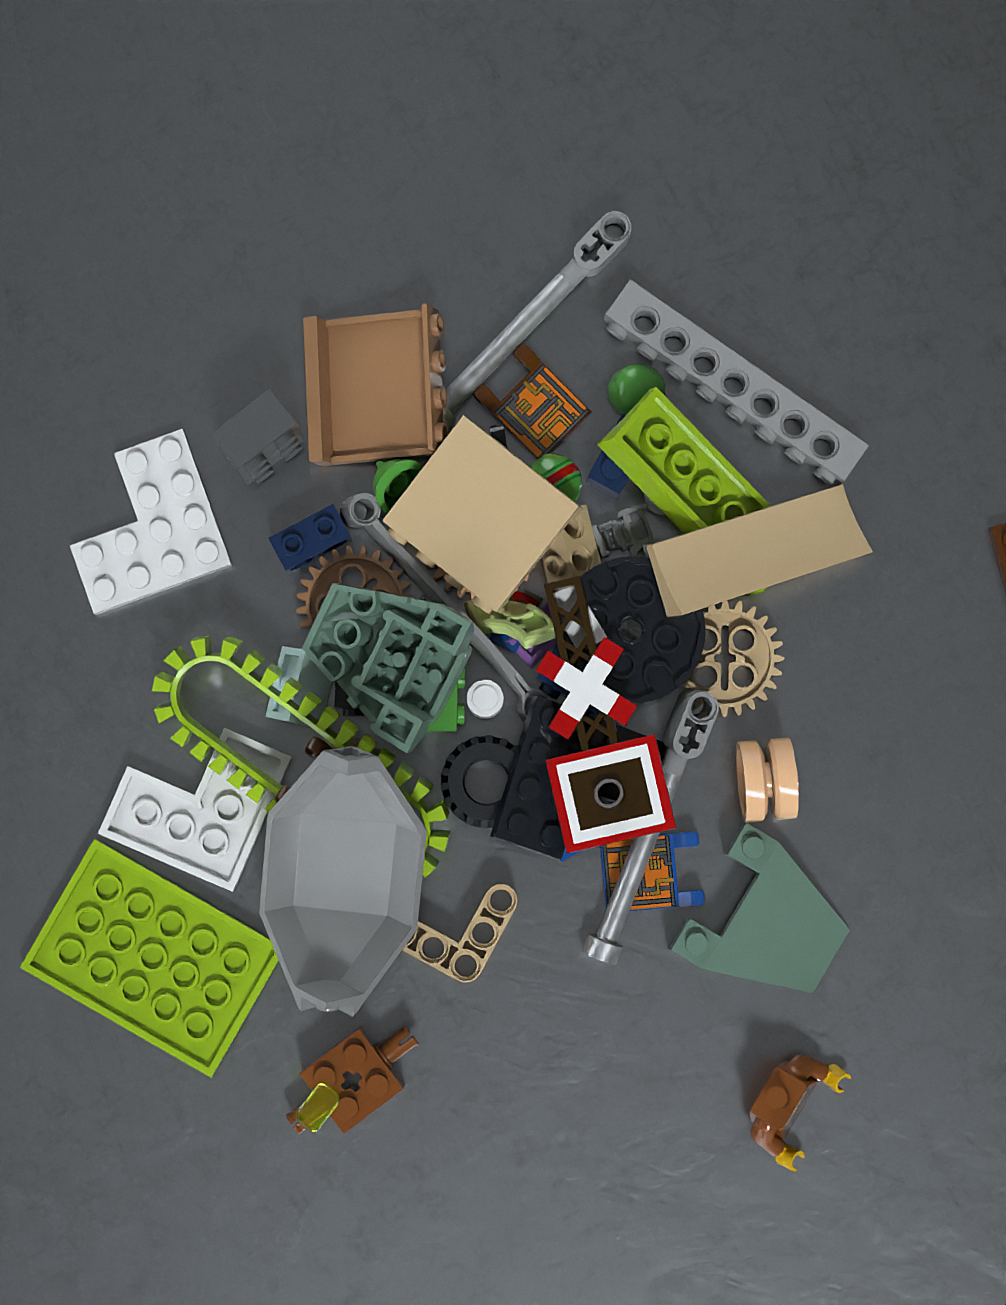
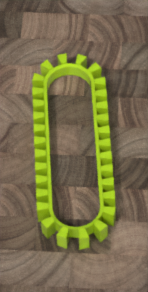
[152,634,451,878]

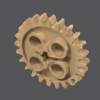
[678,600,784,717]

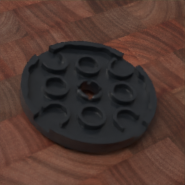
[565,556,706,704]

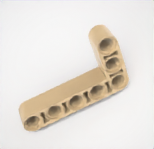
[402,883,518,983]

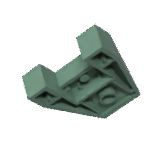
[668,823,850,993]

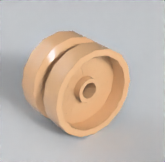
[736,737,799,823]

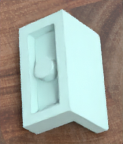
[265,646,332,727]

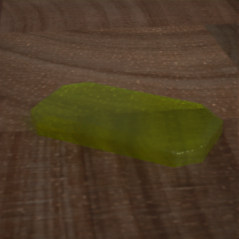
[296,1083,340,1132]

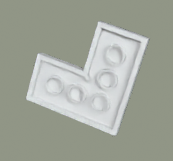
[70,429,232,615]
[98,728,292,892]

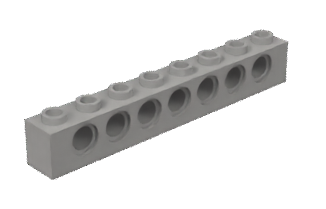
[604,279,869,485]

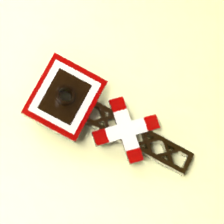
[536,576,677,853]

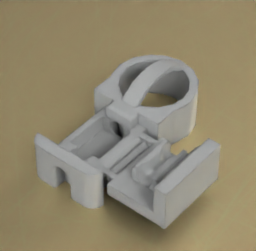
[592,503,661,559]

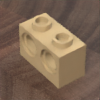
[541,505,601,583]

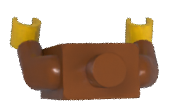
[750,1055,851,1172]

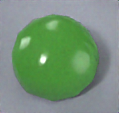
[607,364,666,415]

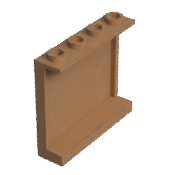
[303,304,449,466]

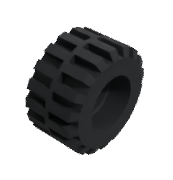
[441,735,517,828]

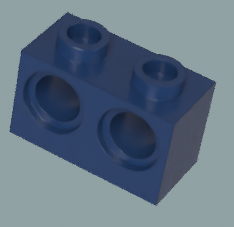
[268,504,352,575]

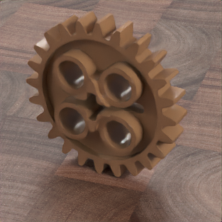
[296,545,414,628]

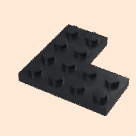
[490,695,666,860]

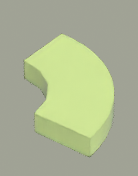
[464,600,556,649]

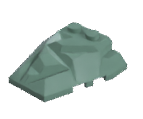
[302,583,475,753]

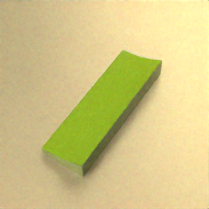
[597,387,771,596]

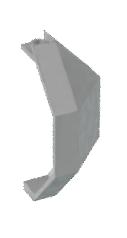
[259,746,427,1017]

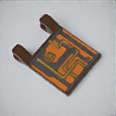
[473,344,592,460]

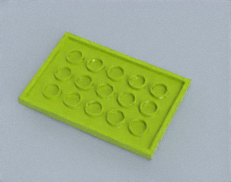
[20,839,279,1078]

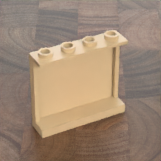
[382,415,584,614]

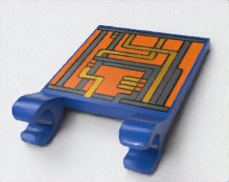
[600,832,705,911]

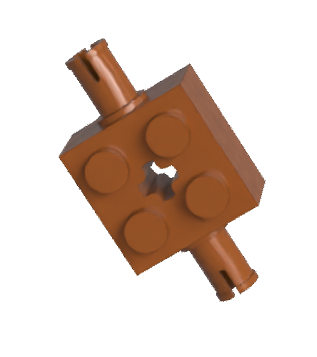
[286,1025,419,1134]

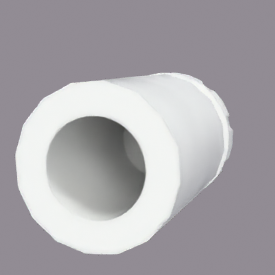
[467,680,504,720]

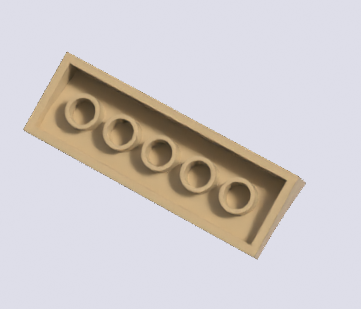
[646,484,873,617]

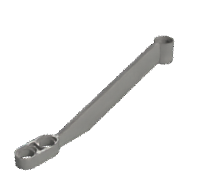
[340,493,553,723]

